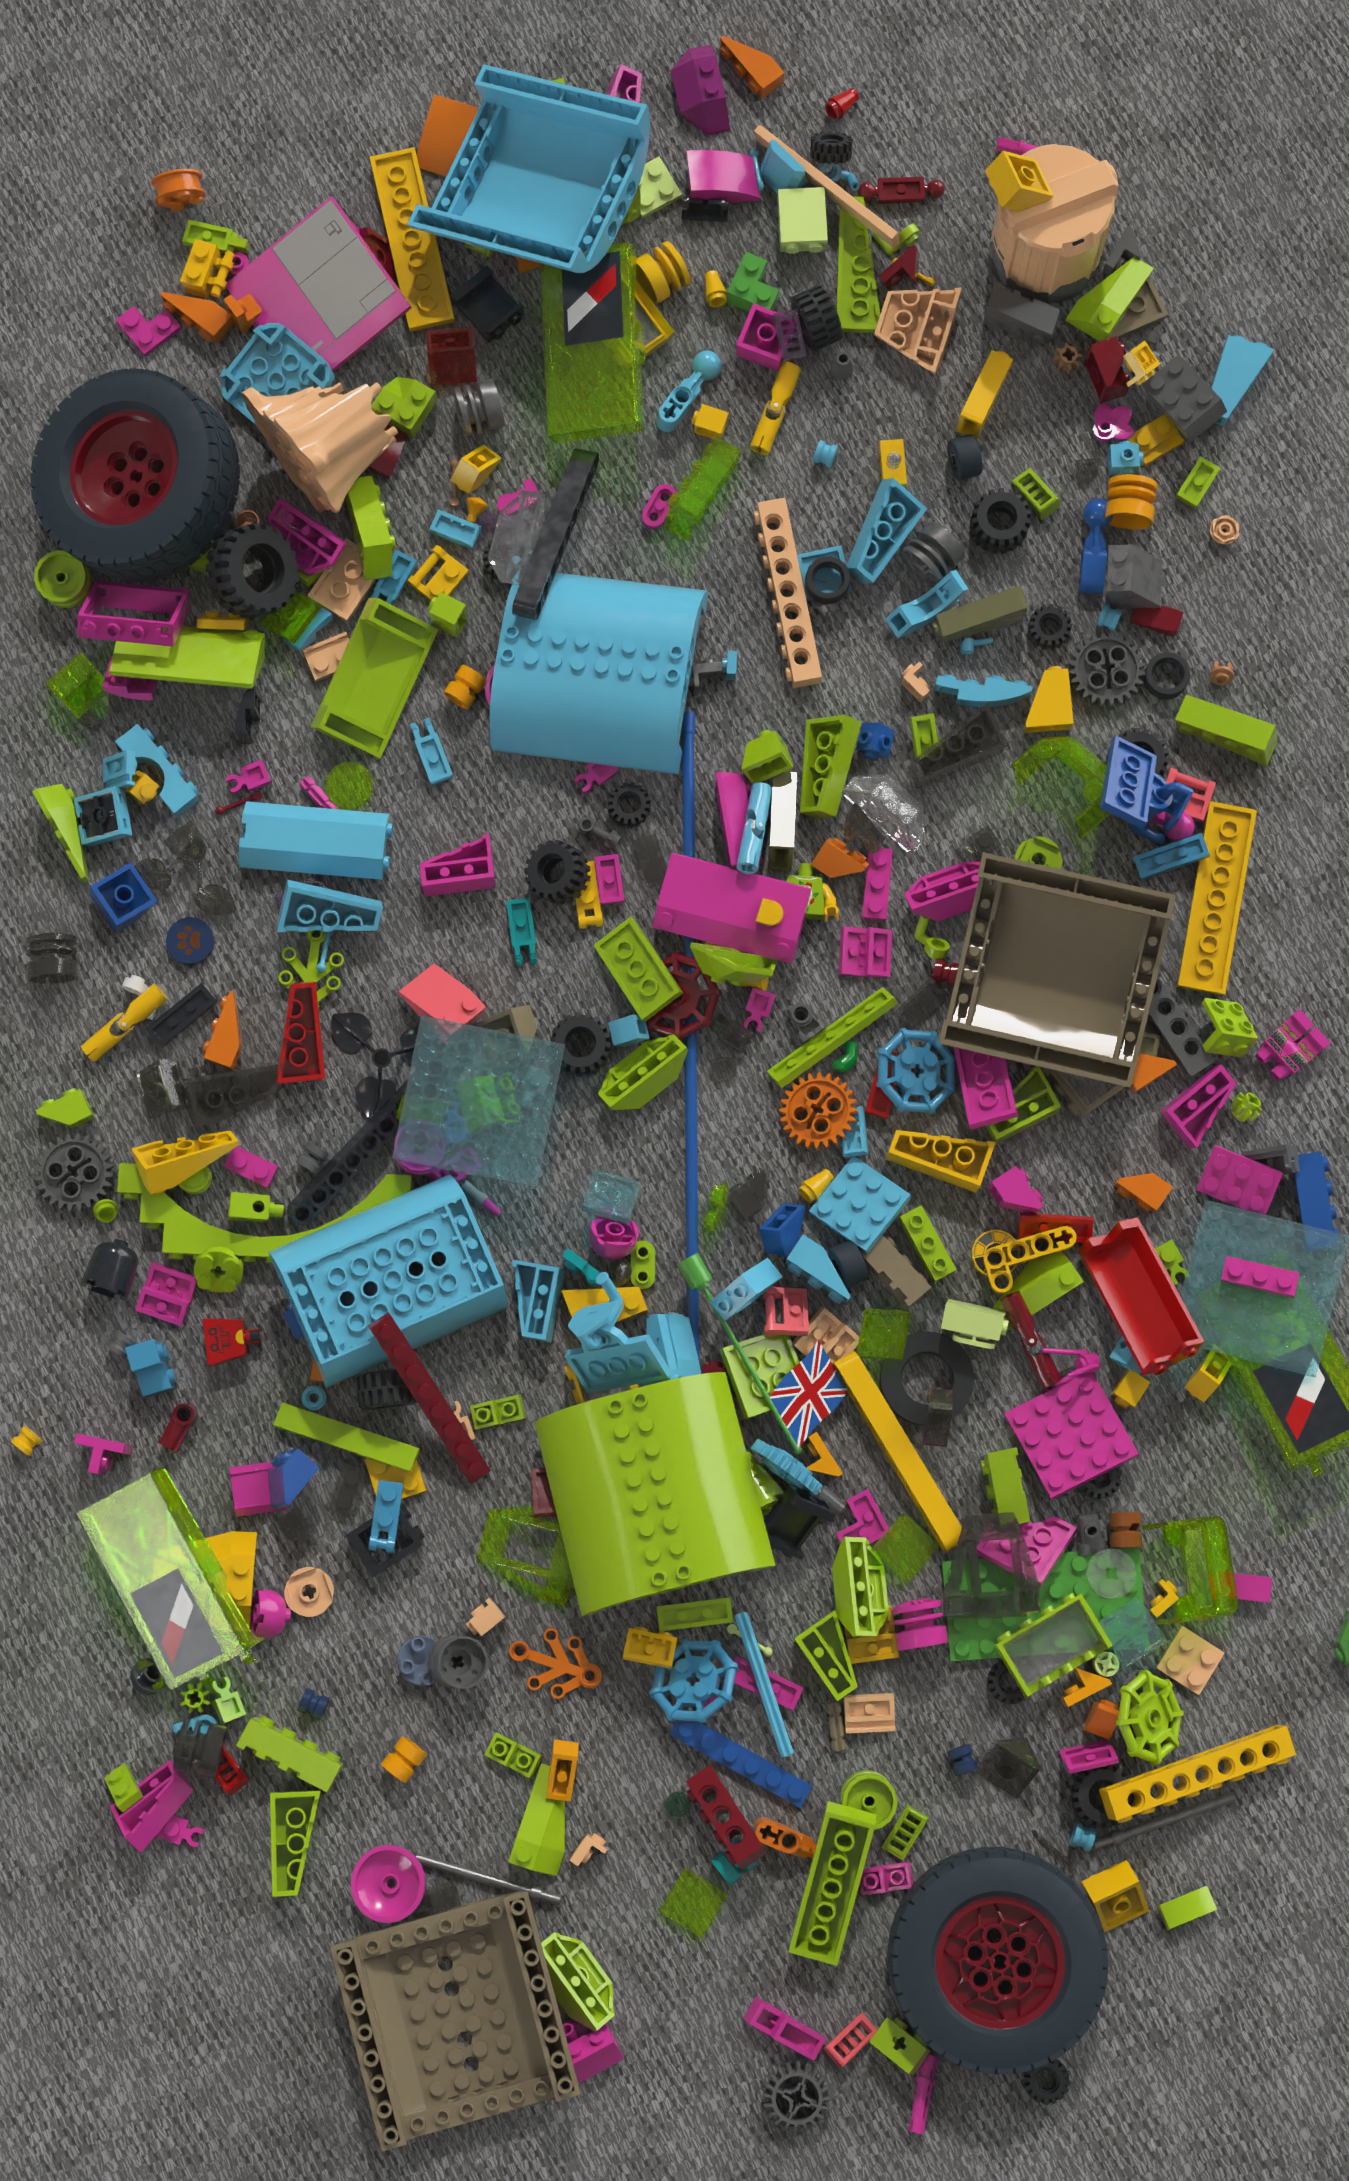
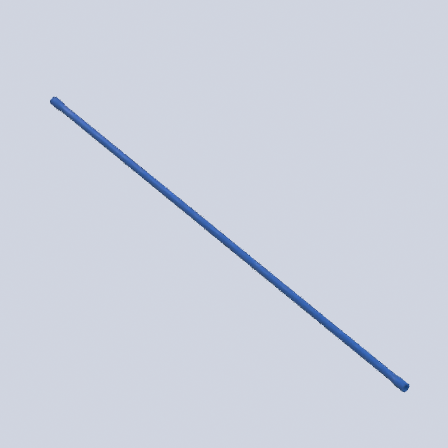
[681,711,699,1360]

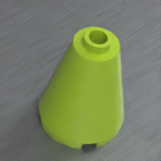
[746,1452,785,1516]

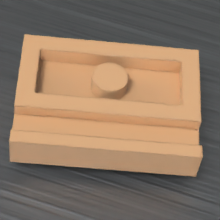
[303,632,349,682]
[844,1693,896,1733]

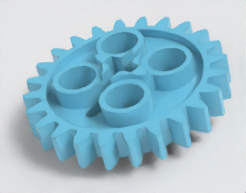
[751,1439,822,1495]

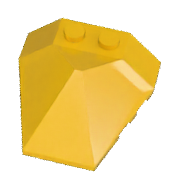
[153,1531,257,1632]

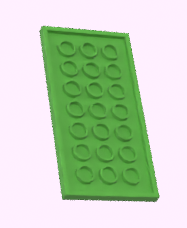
[941,1547,1148,1661]

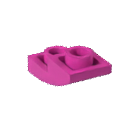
[1217,1571,1273,1602]
[860,1861,913,1895]

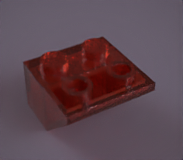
[426,327,478,385]

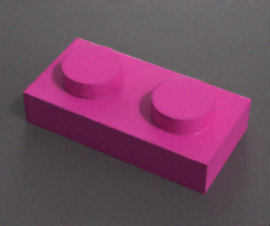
[595,854,624,905]
[224,1146,279,1189]

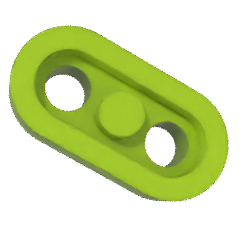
[631,1241,655,1290]

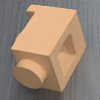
[466,1598,505,1636]

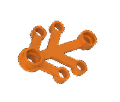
[509,1628,602,1699]

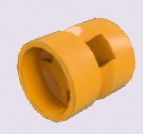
[443,665,486,710]
[381,1735,427,1783]

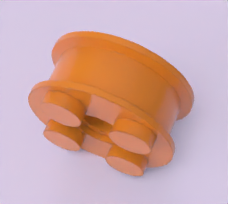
[151,169,206,211]

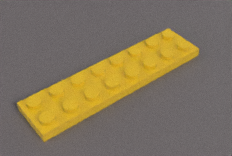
[370,147,455,332]
[1177,801,1257,996]

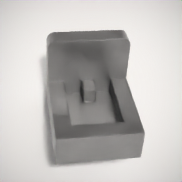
[689,659,722,693]

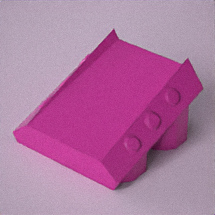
[230,1462,287,1517]

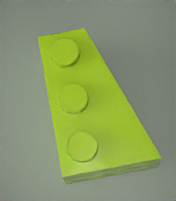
[793,1610,858,1701]

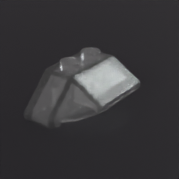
[488,490,548,585]
[840,774,925,856]

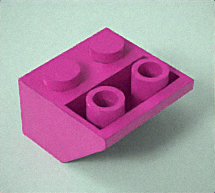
[987,1166,1044,1213]
[563,2019,624,2083]

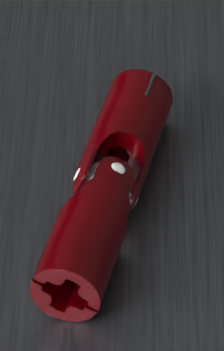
[1000,1290,1062,1388]

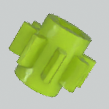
[1231,1092,1262,1122]
[180,1683,211,1713]

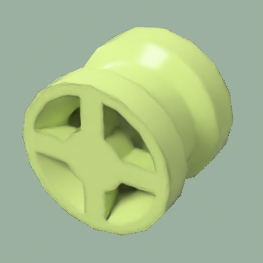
[1092,1651,1119,1677]

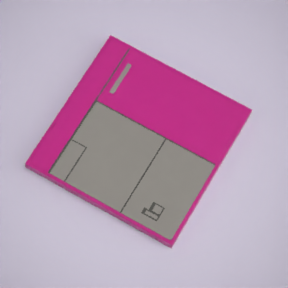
[226,196,412,372]

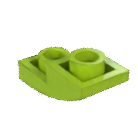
[470,1394,526,1430]
[484,1732,543,1779]
[1158,1886,1217,1930]

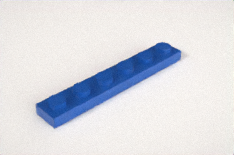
[669,1720,812,1808]

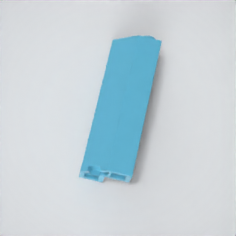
[239,801,393,880]

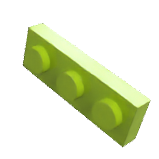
[656,1597,733,1631]

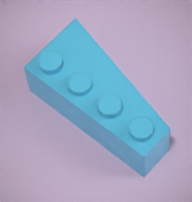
[846,478,927,584]
[276,880,383,932]

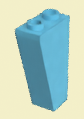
[1211,335,1273,426]

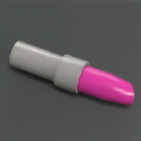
[461,1180,501,1215]

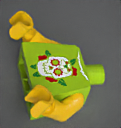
[785,863,839,922]

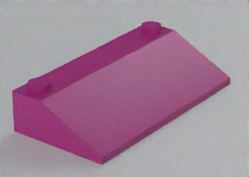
[652,852,812,964]

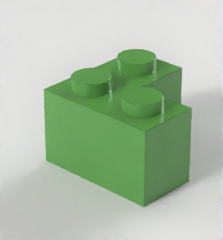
[727,252,779,312]

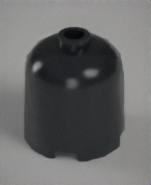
[81,1239,139,1300]

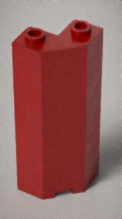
[1078,1217,1205,1376]

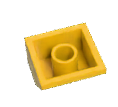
[985,151,1054,212]
[1082,1860,1149,1933]

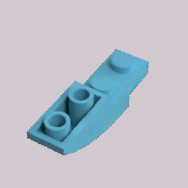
[934,674,1033,707]

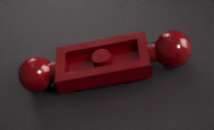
[857,177,945,204]

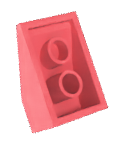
[398,964,486,1045]

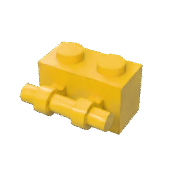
[180,239,235,299]

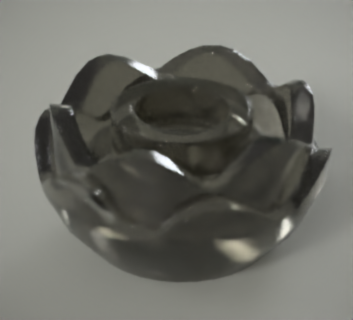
[608,1258,632,1287]

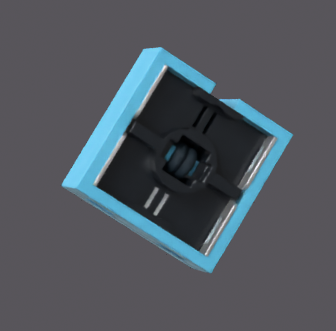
[74,787,132,847]

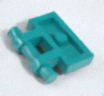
[562,1248,600,1287]

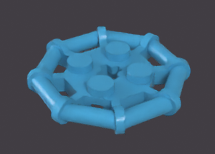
[876,1028,957,1115]
[649,1638,739,1724]

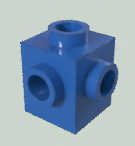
[856,722,895,761]

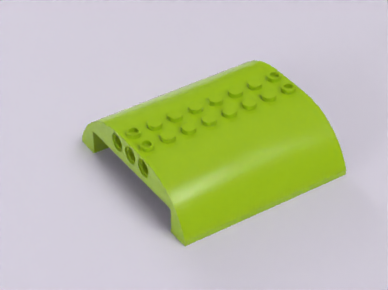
[534,1372,776,1617]

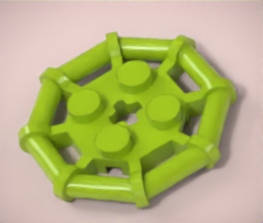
[1115,1670,1184,1766]

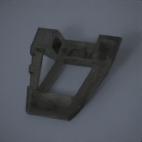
[943,1512,1040,1619]

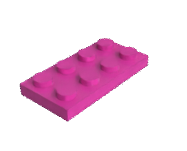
[954,1047,1018,1130]

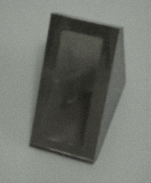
[412,1880,461,1919]

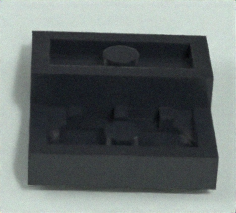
[235,685,260,744]

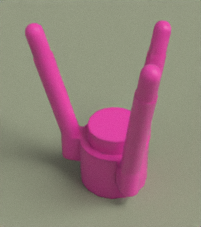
[1042,1348,1100,1386]

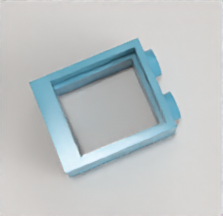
[710,1258,783,1321]

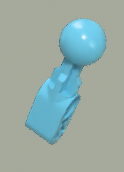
[656,350,722,432]

